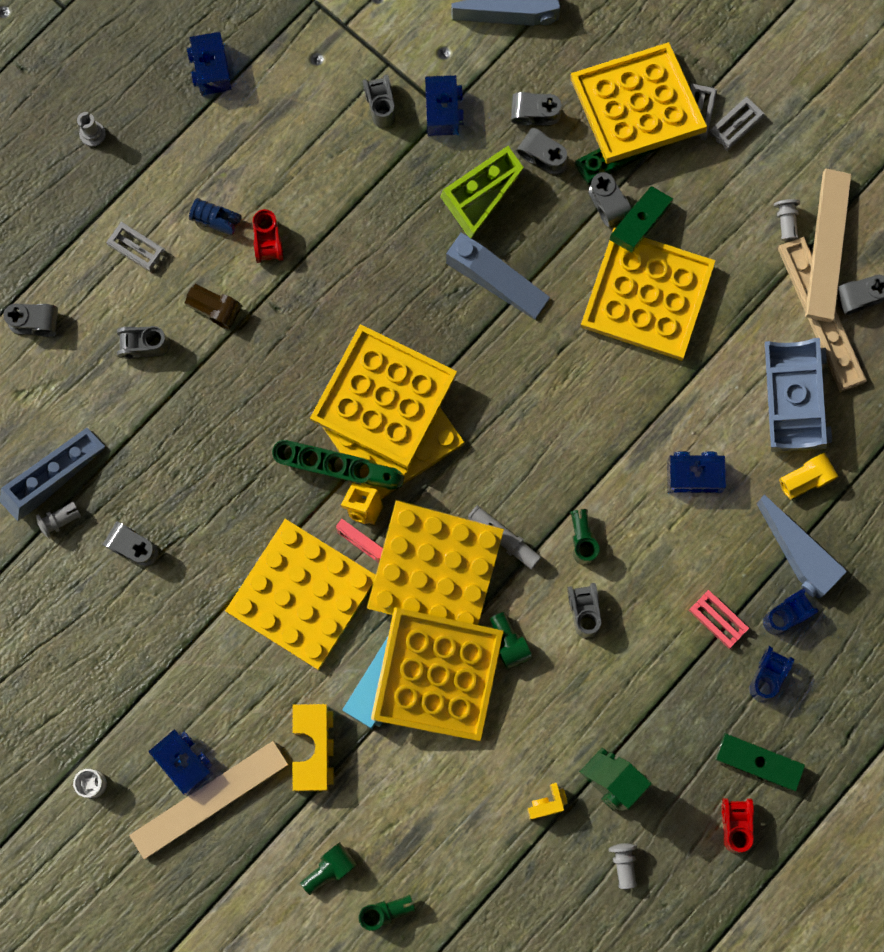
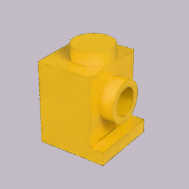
[341,482,383,524]

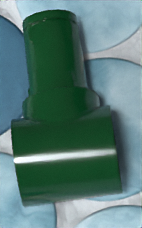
[570,509,599,565]
[490,612,533,670]
[300,842,357,895]
[359,894,416,931]

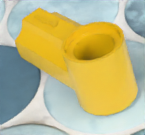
[779,453,839,500]

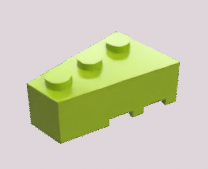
[440,146,523,238]

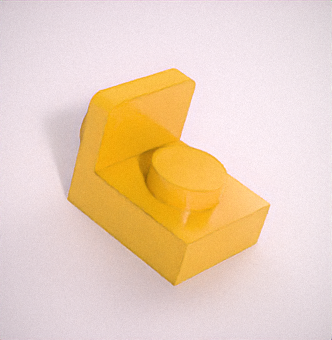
[527,783,567,820]

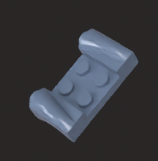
[765,338,832,452]

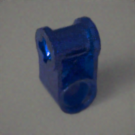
[763,588,819,635]
[749,646,795,702]

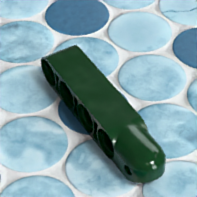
[272,440,405,490]

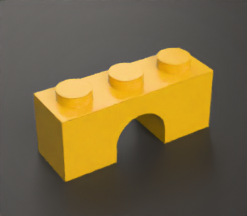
[293,704,334,792]

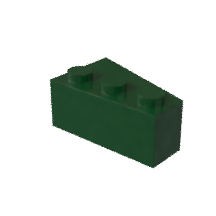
[579,748,652,811]

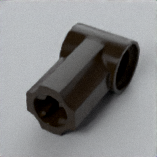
[184,283,242,330]

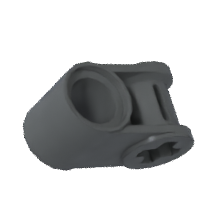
[362,74,395,128]
[511,92,561,126]
[516,128,567,175]
[589,173,631,227]
[837,275,884,315]
[3,303,58,337]
[117,326,170,359]
[103,521,159,566]
[567,583,601,638]

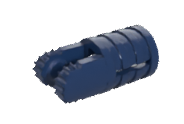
[189,198,242,235]

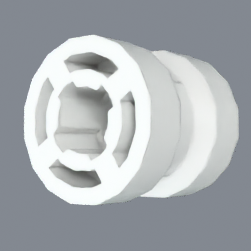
[73,769,107,798]

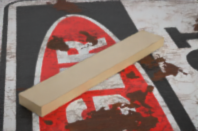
[805,168,851,323]
[778,237,867,392]
[129,741,289,860]

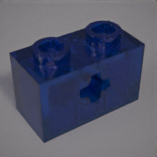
[187,32,232,96]
[425,75,464,136]
[667,451,726,493]
[148,729,214,796]

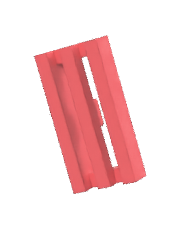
[336,519,383,563]
[688,590,749,649]

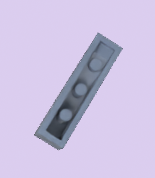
[451,0,560,25]
[446,232,550,320]
[0,428,105,521]
[756,495,847,599]

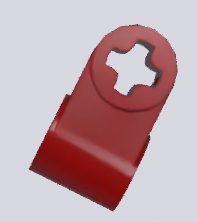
[253,209,283,264]
[721,798,754,854]

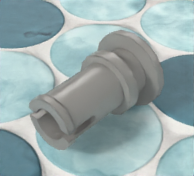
[77,112,106,147]
[773,199,800,241]
[36,502,81,539]
[609,843,637,889]

